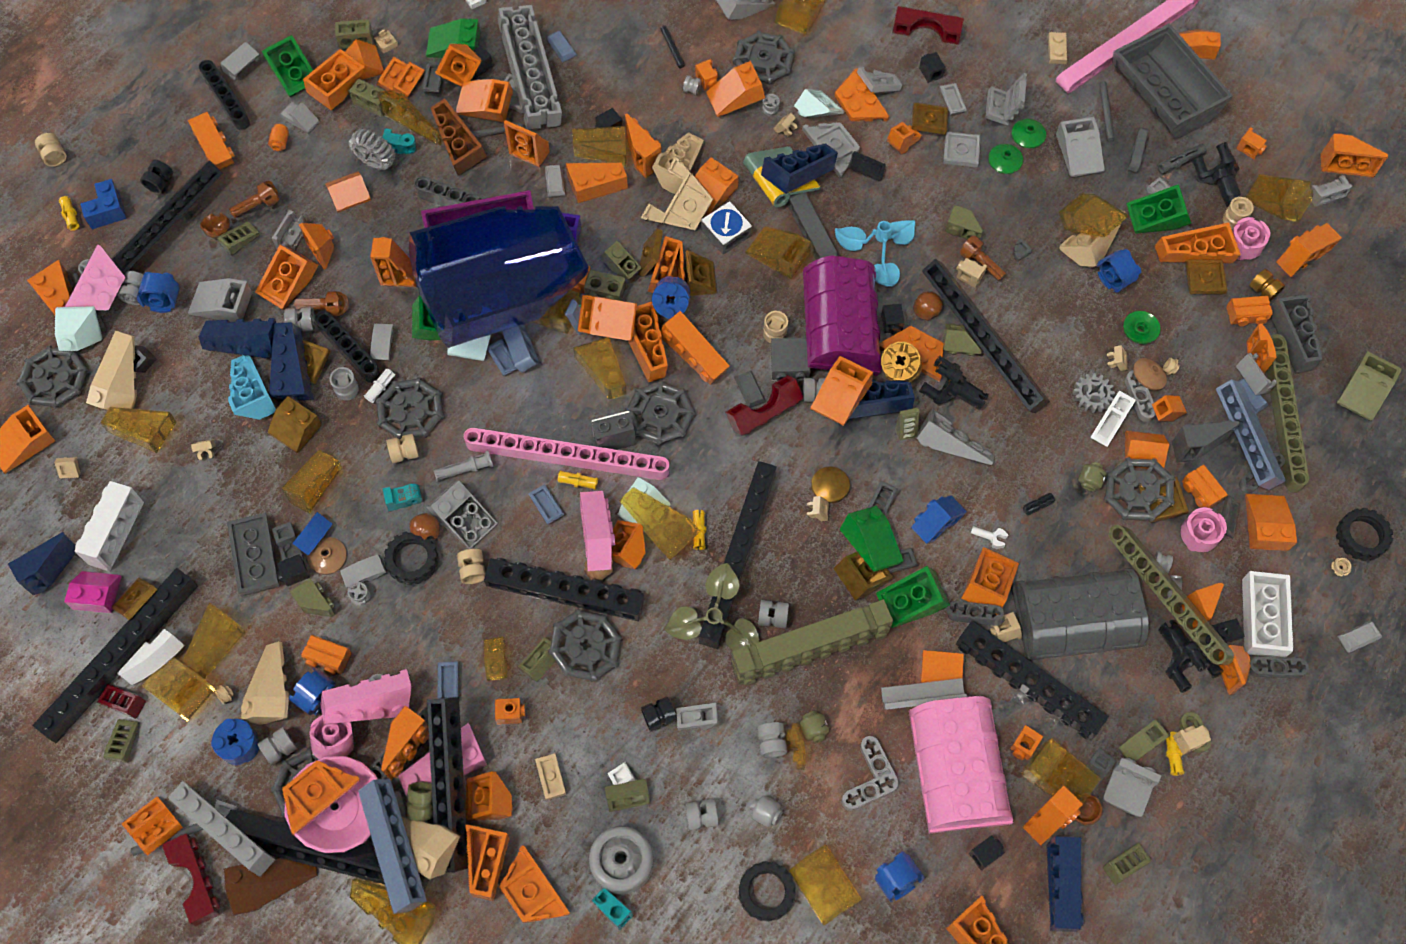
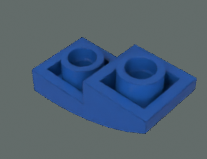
[292,512,333,555]

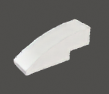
[1090,391,1136,447]
[117,629,185,685]

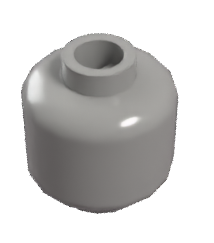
[750,795,783,827]

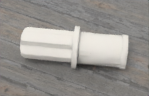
[364,369,395,403]

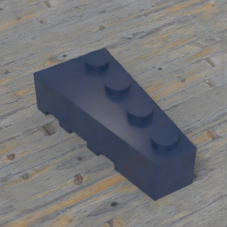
[761,143,838,194]
[199,318,276,359]
[269,322,314,401]
[849,379,915,419]
[1046,836,1084,932]

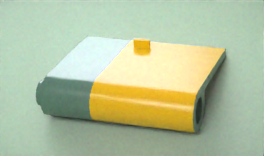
[743,146,820,207]

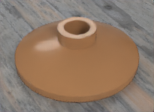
[1133,358,1167,391]
[307,537,347,575]

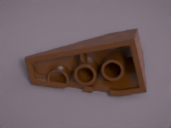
[224,858,318,915]

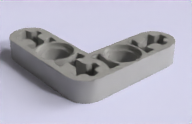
[841,736,898,811]

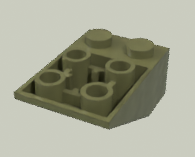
[1337,351,1402,421]

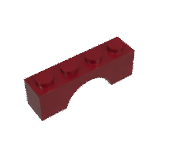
[892,6,964,45]
[725,375,804,435]
[162,833,221,926]

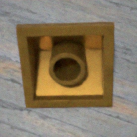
[685,250,717,296]

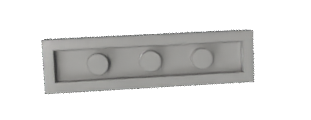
[881,678,967,710]

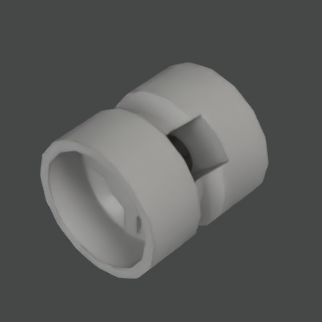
[117,271,144,305]
[284,307,316,331]
[329,367,359,401]
[803,378,826,402]
[758,600,789,629]
[757,722,787,758]
[257,727,297,766]
[685,799,718,830]

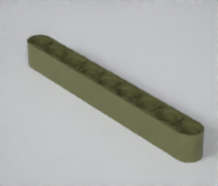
[1267,334,1309,493]
[1108,525,1234,665]

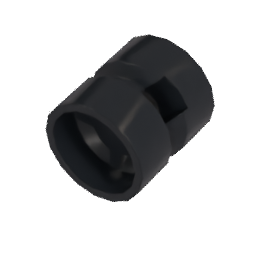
[140,159,173,194]
[641,696,677,732]

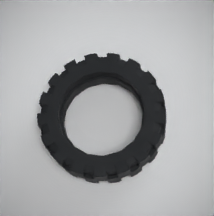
[1336,508,1393,561]
[384,531,439,585]
[739,861,796,922]

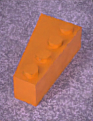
[1155,222,1241,264]
[627,302,668,383]
[661,311,730,385]
[946,896,1008,944]

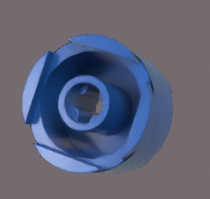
[1097,249,1141,292]
[137,272,180,313]
[652,276,690,319]
[289,667,336,716]
[211,718,260,765]
[875,851,925,902]

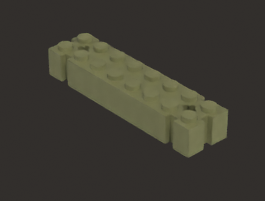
[731,599,893,685]

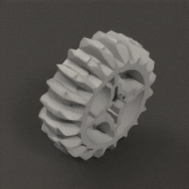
[349,128,396,170]

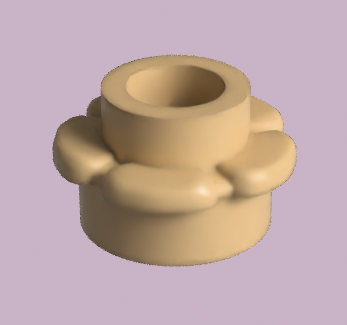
[1163,358,1180,375]
[1331,558,1351,576]
[215,685,234,704]

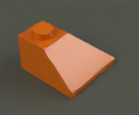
[299,223,334,270]
[611,520,645,569]
[1218,645,1251,695]
[466,771,512,821]

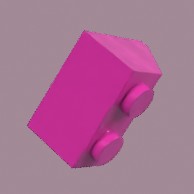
[64,571,122,614]

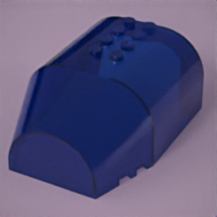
[409,206,589,348]

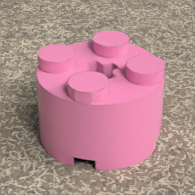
[1232,217,1270,260]
[1181,507,1227,552]
[309,715,354,759]

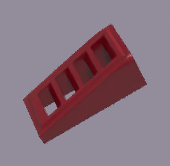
[97,684,146,719]

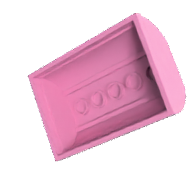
[909,696,1013,833]

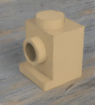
[956,258,987,288]
[989,612,1022,642]
[1173,725,1211,755]

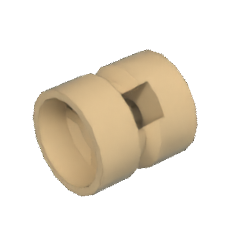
[35,133,67,167]
[1223,197,1254,229]
[763,311,788,343]
[386,433,419,464]
[457,549,486,584]

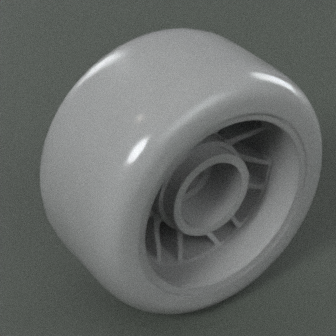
[589,826,654,894]

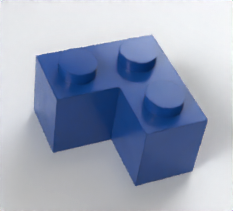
[80,179,127,229]
[911,495,967,544]

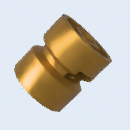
[1249,268,1285,302]

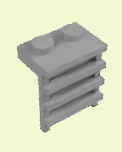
[986,73,1027,125]

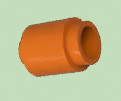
[268,124,289,151]

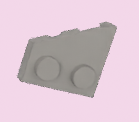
[857,66,902,93]

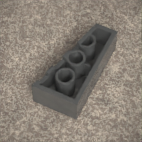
[1271,294,1322,373]

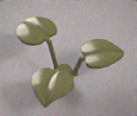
[665,563,759,651]

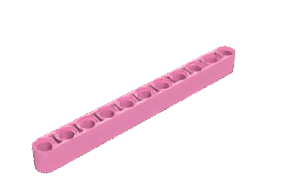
[1056,0,1199,94]
[464,428,669,480]

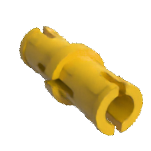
[59,196,79,231]
[558,470,598,490]
[691,510,707,550]
[1165,732,1184,776]

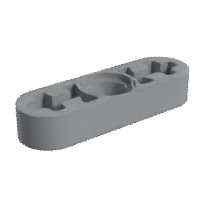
[1125,370,1156,422]

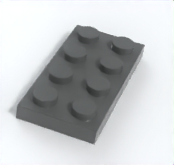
[227,513,280,596]

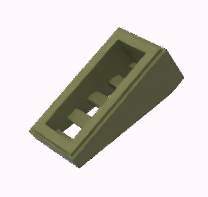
[217,222,260,256]
[895,408,919,440]
[103,719,139,763]
[1103,843,1152,885]

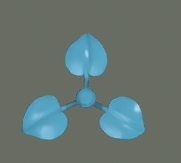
[835,220,915,286]

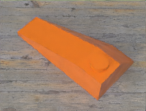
[1179,29,1221,60]

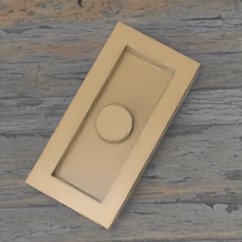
[1048,32,1067,64]
[535,753,566,801]

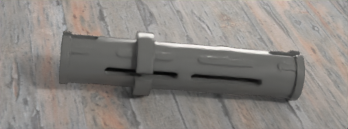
[1157,144,1207,174]

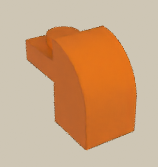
[887,122,922,154]

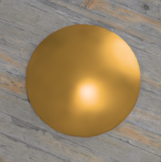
[811,466,850,504]

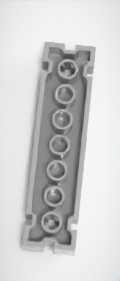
[498,5,562,130]

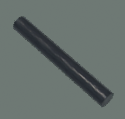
[660,26,685,69]

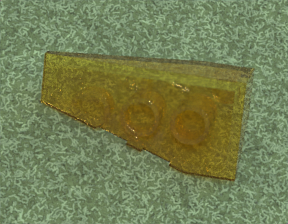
[378,90,441,146]
[619,487,701,560]
[350,878,436,944]

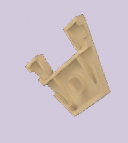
[641,156,714,230]

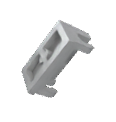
[221,42,260,80]
[1306,175,1352,207]
[272,210,306,250]
[1236,353,1277,395]

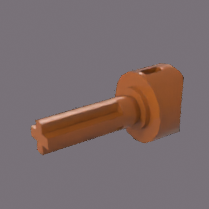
[229,181,279,218]
[960,236,1006,281]
[294,291,349,316]

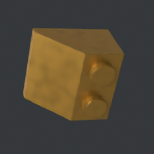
[268,396,322,453]
[833,552,893,601]

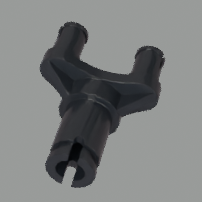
[1192,142,1242,207]
[919,355,989,410]
[1158,620,1223,693]

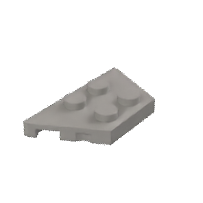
[802,122,860,178]

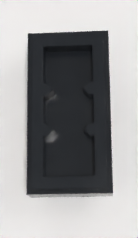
[848,151,886,182]
[1205,618,1245,645]

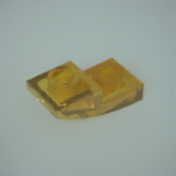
[484,636,507,681]
[786,723,806,770]

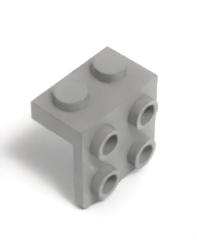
[1103,758,1161,817]

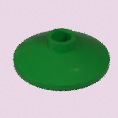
[1011,119,1046,149]
[988,144,1023,174]
[1123,311,1161,344]

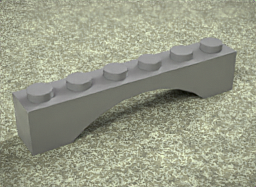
[168,781,275,877]

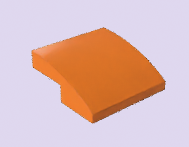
[377,57,425,97]
[1247,324,1277,374]
[920,650,964,683]
[122,796,183,856]

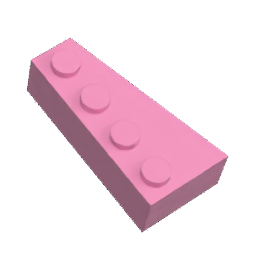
[580,491,615,571]
[321,669,411,724]
[398,722,487,796]

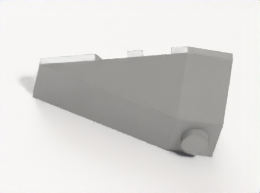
[917,409,994,465]

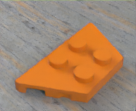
[835,68,889,121]
[879,326,943,382]
[282,760,360,836]
[499,845,570,923]

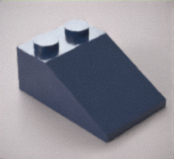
[8,532,76,596]

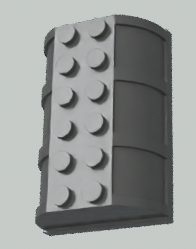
[1112,23,1233,138]
[1011,568,1148,661]

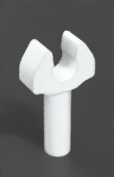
[971,526,1008,549]

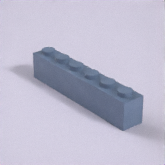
[1216,379,1286,490]
[358,779,427,914]

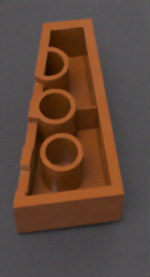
[430,98,487,176]

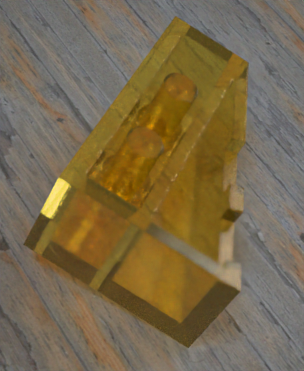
[572,126,627,168]

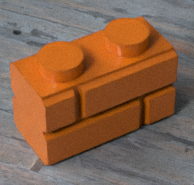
[1226,296,1272,326]
[1182,464,1228,509]
[301,635,351,675]

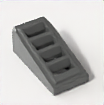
[867,481,898,515]

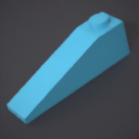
[228,355,276,420]

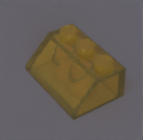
[789,844,862,926]

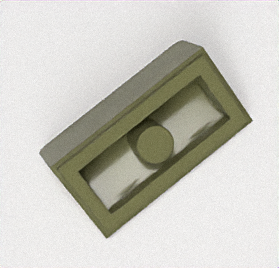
[518,637,562,682]
[605,779,650,812]

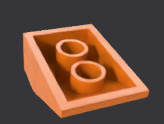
[303,49,365,111]
[706,61,765,117]
[504,120,550,167]
[1321,134,1388,177]
[695,157,739,218]
[255,245,319,310]
[1245,494,1297,551]
[961,547,1019,615]

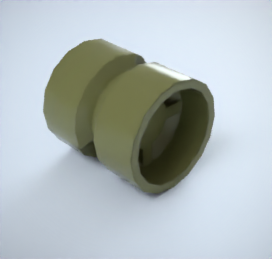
[406,781,433,821]

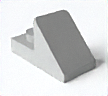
[280,102,319,134]
[676,703,718,731]

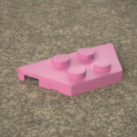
[65,244,125,310]

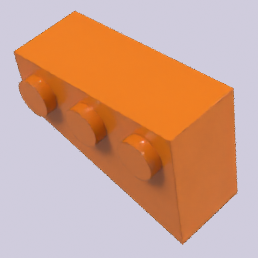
[188,112,235,170]
[566,163,628,203]
[1276,223,1342,277]
[648,236,685,299]
[370,237,419,287]
[27,260,72,315]
[1022,786,1083,845]
[466,824,510,901]

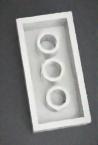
[75,481,144,572]
[1242,571,1293,657]

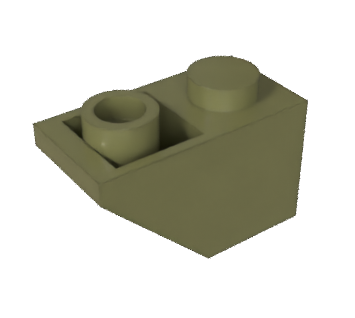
[945,205,983,240]
[600,241,642,280]
[943,324,981,355]
[290,578,335,617]
[1118,719,1169,761]

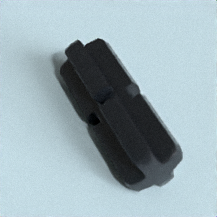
[1023,493,1055,515]

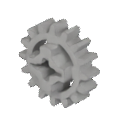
[1072,373,1115,413]

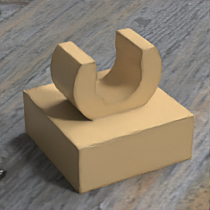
[374,30,398,54]
[773,113,797,136]
[1107,345,1128,371]
[191,439,216,460]
[54,457,81,478]
[806,496,829,522]

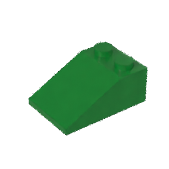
[426,18,481,58]
[262,35,313,97]
[1126,184,1192,234]
[412,295,472,341]
[839,506,903,572]
[876,566,950,628]

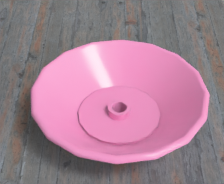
[285,756,378,853]

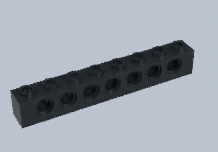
[484,558,645,622]
[956,620,1109,740]
[427,697,468,873]

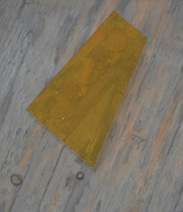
[573,337,627,400]
[100,407,177,453]
[281,450,342,514]
[183,602,245,679]

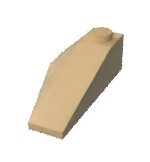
[652,133,704,194]
[1060,211,1126,267]
[86,331,137,414]
[241,642,289,725]
[402,817,460,879]

